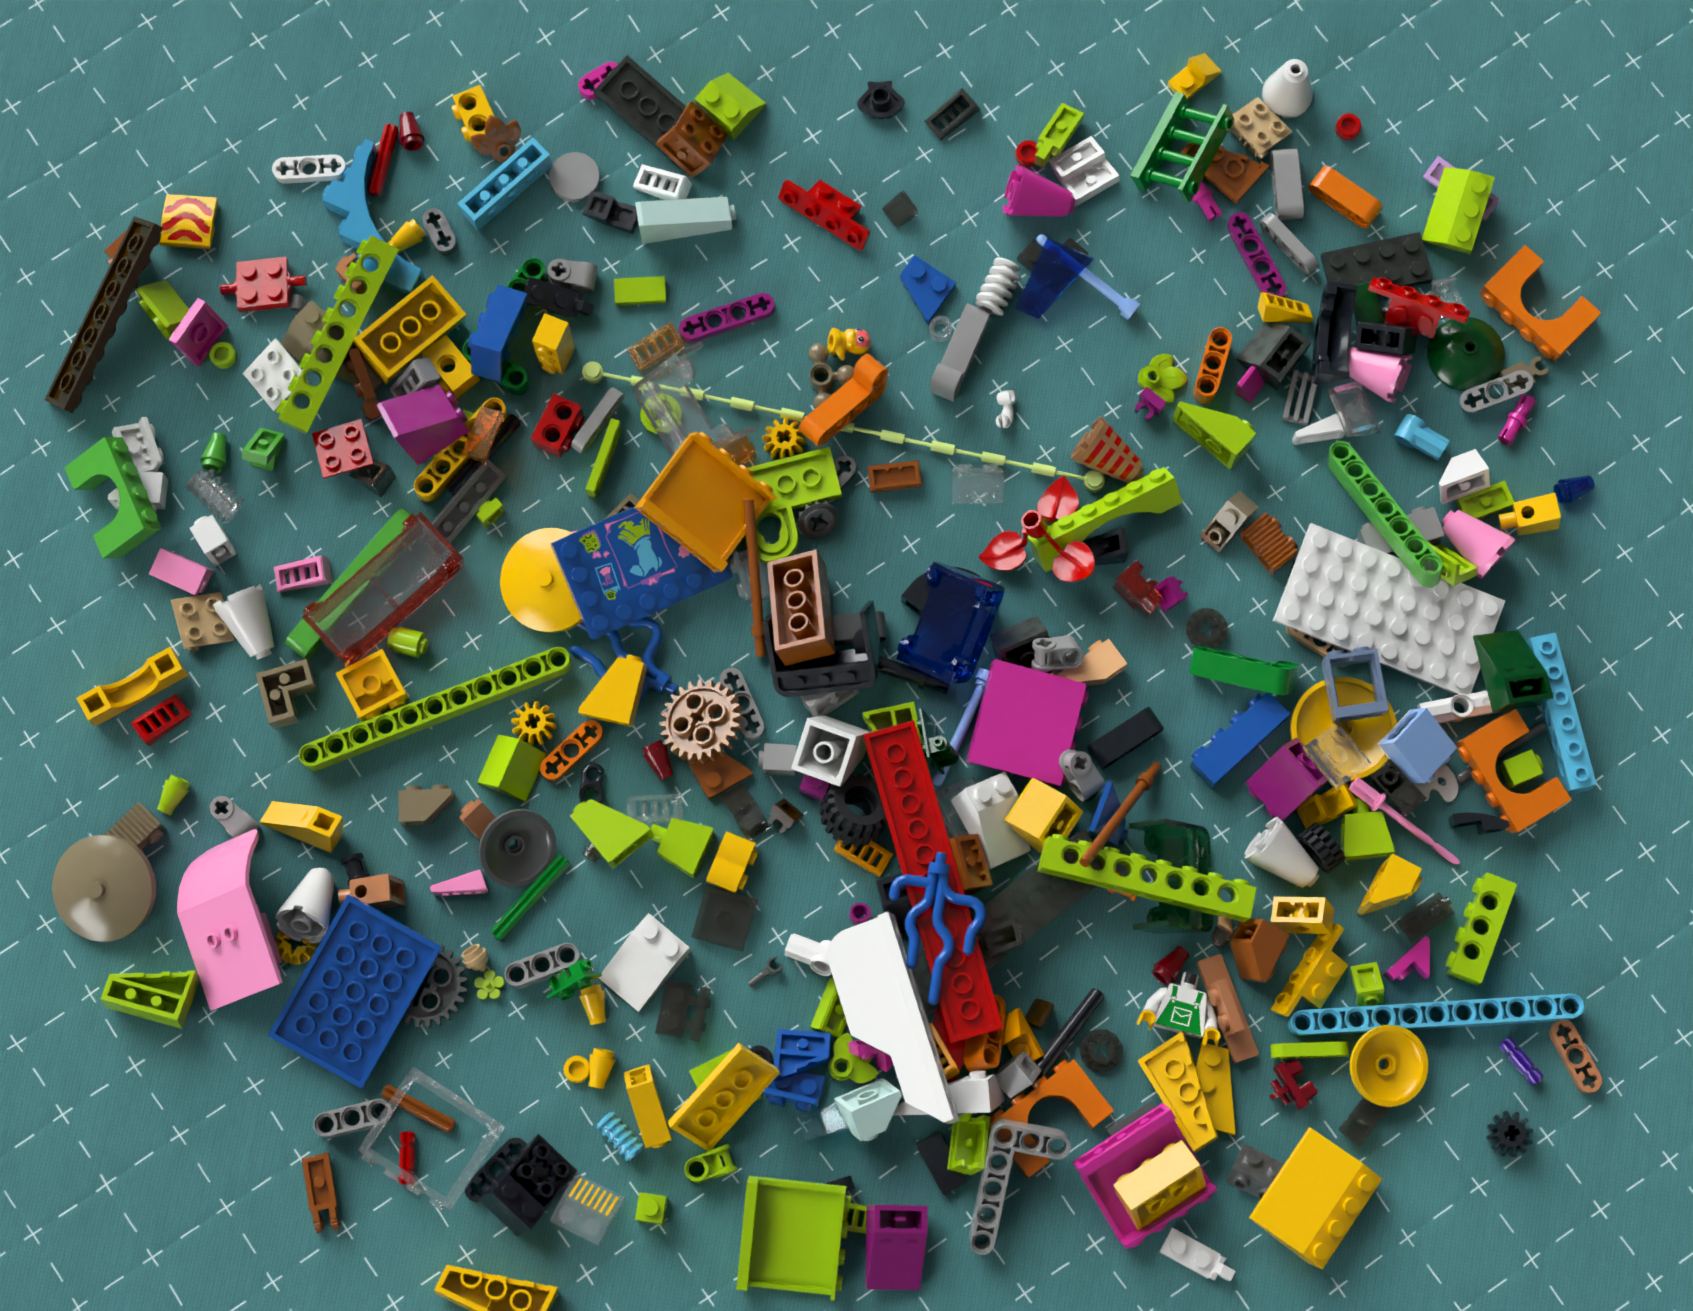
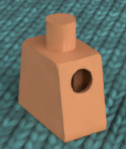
[338,874,406,910]

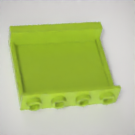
[736,1176,851,1301]

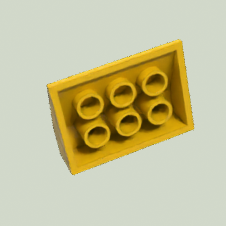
[1249,1128,1382,1270]

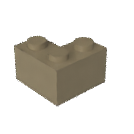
[256,659,318,730]

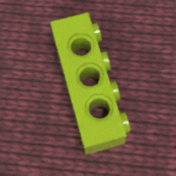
[1445,872,1517,986]

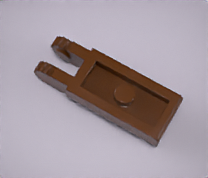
[344,348,380,421]

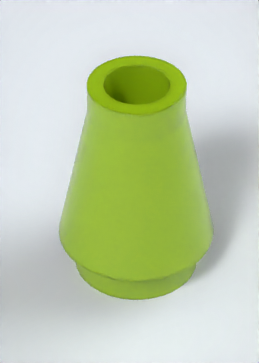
[157,774,190,815]

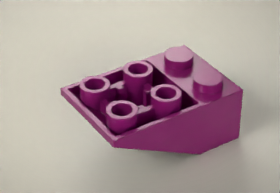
[866,1205,928,1290]

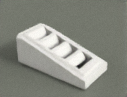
[633,164,692,200]
[1292,411,1347,445]

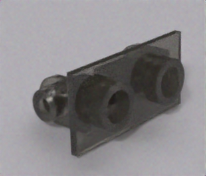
[1396,892,1455,943]

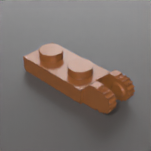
[302,1153,340,1233]

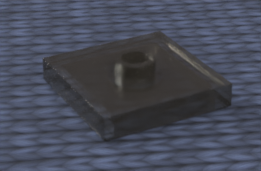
[691,886,758,952]

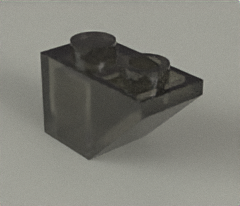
[1370,759,1426,818]

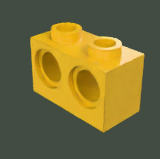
[451,85,494,149]

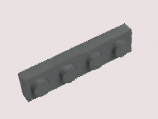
[419,459,507,555]

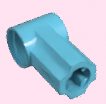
[1393,414,1450,461]

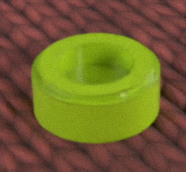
[209,342,237,369]

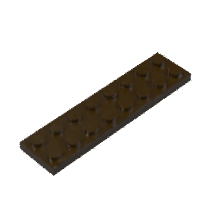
[44,216,163,414]

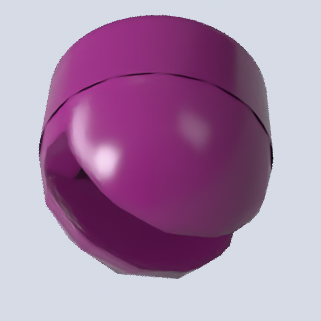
[849,903,871,925]

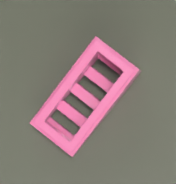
[274,555,333,593]
[430,870,489,896]

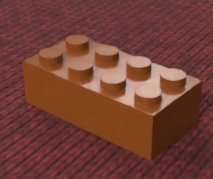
[767,550,835,666]

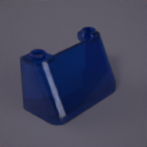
[896,562,1005,684]

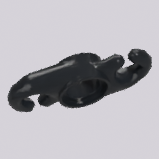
[579,763,604,804]

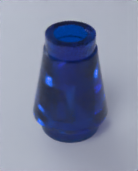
[1553,475,1595,504]

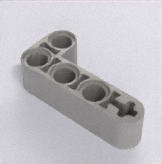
[930,303,991,402]

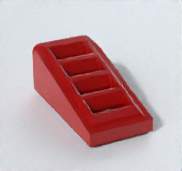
[131,694,192,747]

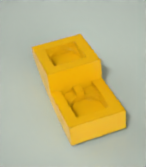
[1297,782,1358,829]

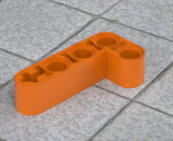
[798,353,888,447]

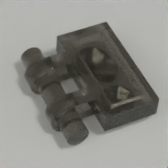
[655,980,711,1042]

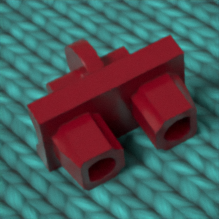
[1269,1059,1318,1110]

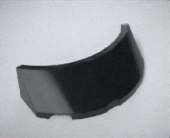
[1312,281,1358,385]

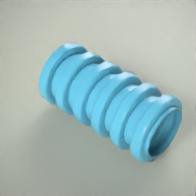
[596,1111,644,1162]

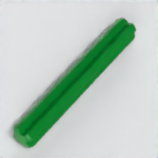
[491,854,570,941]

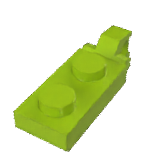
[1035,103,1084,168]

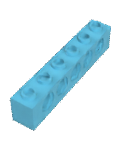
[1527,633,1597,795]

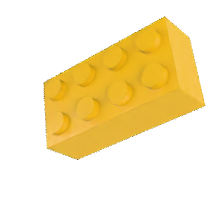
[352,275,466,384]

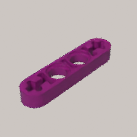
[1227,212,1286,297]
[679,293,775,343]

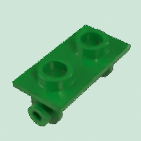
[547,958,602,1001]

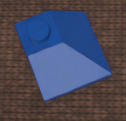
[1085,781,1128,848]

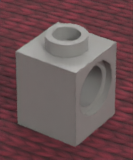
[758,743,797,776]
[995,1051,1041,1098]

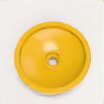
[1350,1025,1428,1107]

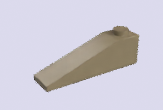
[281,300,383,391]

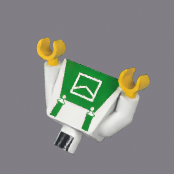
[1136,972,1220,1047]

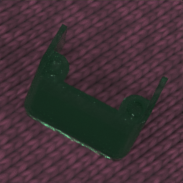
[1129,818,1213,934]

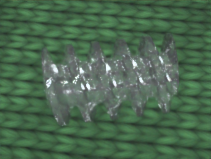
[186,469,244,524]

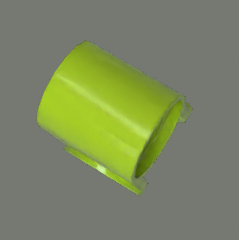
[684,1144,738,1183]

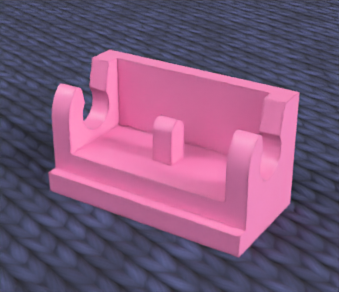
[149,548,214,595]

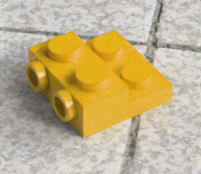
[335,649,409,722]

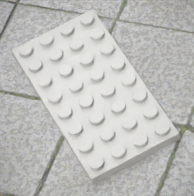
[1273,523,1505,695]

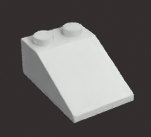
[951,772,1031,870]
[599,913,691,1012]

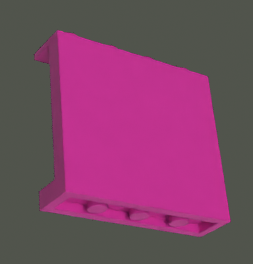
[966,659,1089,788]
[1072,1103,1218,1249]

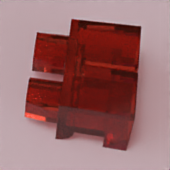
[1113,560,1164,615]

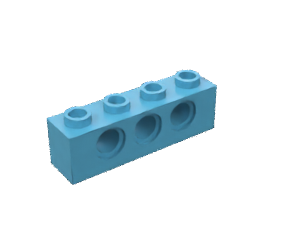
[457,137,552,231]

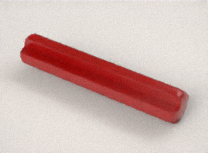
[367,124,398,196]

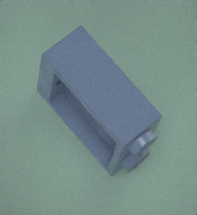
[1321,646,1389,723]

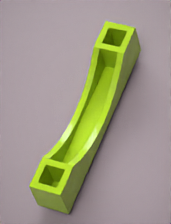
[1028,467,1183,572]

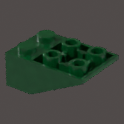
[1473,630,1554,712]

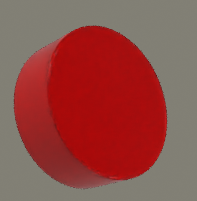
[1335,113,1362,140]
[1015,140,1038,167]

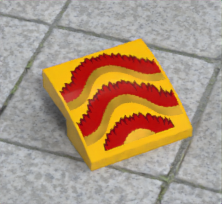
[159,194,218,249]

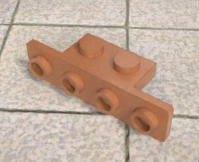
[1197,954,1259,1063]

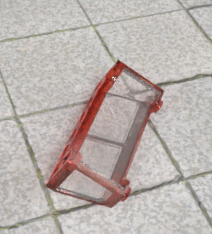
[302,512,464,668]

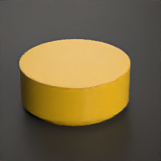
[564,1056,590,1083]

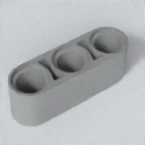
[1270,149,1304,221]
[504,943,581,989]
[313,1099,394,1138]

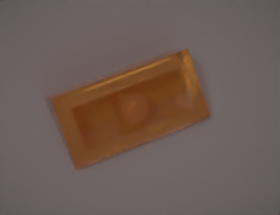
[461,406,505,464]

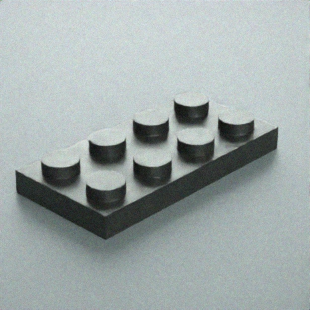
[593,55,686,159]
[1320,232,1433,294]

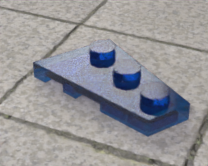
[1015,237,1094,319]

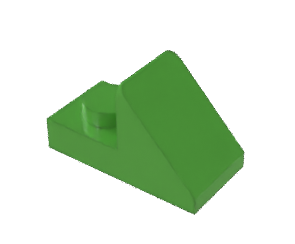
[242,427,285,471]

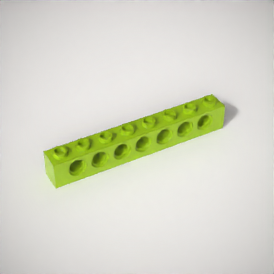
[276,235,399,434]
[1037,834,1257,922]

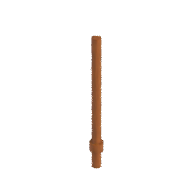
[744,500,766,657]
[1079,762,1162,867]

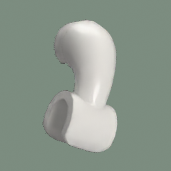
[996,390,1016,428]

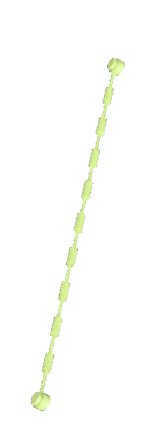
[582,361,1105,493]

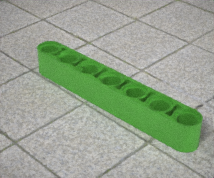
[1328,441,1443,588]
[285,508,423,660]

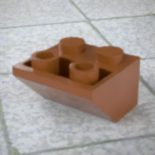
[1230,919,1289,983]

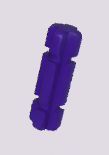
[1499,1037,1543,1085]

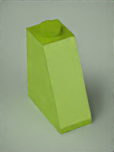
[570,799,654,869]

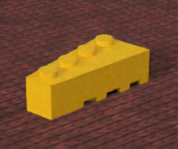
[434,1265,559,1311]

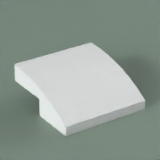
[1049,136,1120,206]

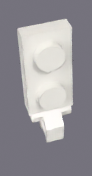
[1159,1227,1236,1281]

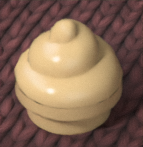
[461,944,488,972]

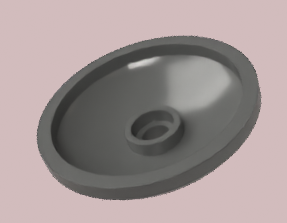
[478,809,556,887]

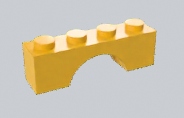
[76,647,189,727]

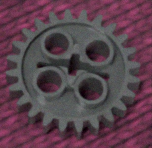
[403,944,469,1029]

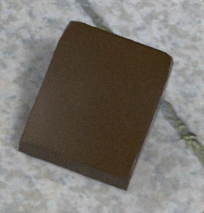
[1025,998,1055,1031]

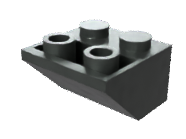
[1235,322,1311,390]

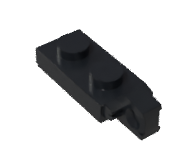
[523,276,594,317]

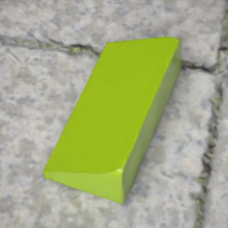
[810,978,847,1038]

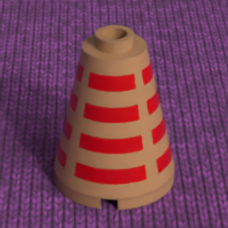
[1070,416,1144,484]

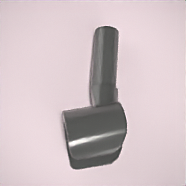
[290,294,307,312]
[748,957,782,987]

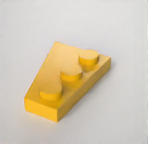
[1195,1043,1236,1135]

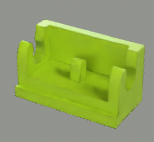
[947,1113,990,1175]

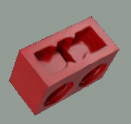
[531,393,585,458]

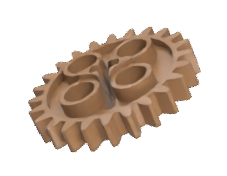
[659,679,744,764]

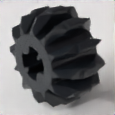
[1486,1111,1533,1158]

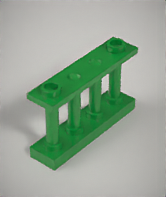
[1130,92,1234,203]

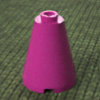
[1003,165,1076,217]

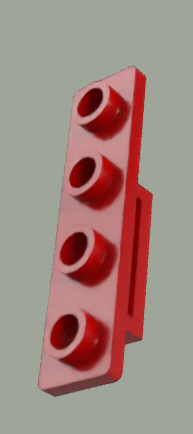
[778,179,870,251]
[1368,277,1471,338]

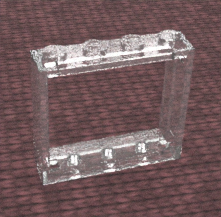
[357,1066,505,1211]

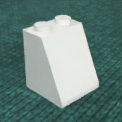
[791,715,870,786]

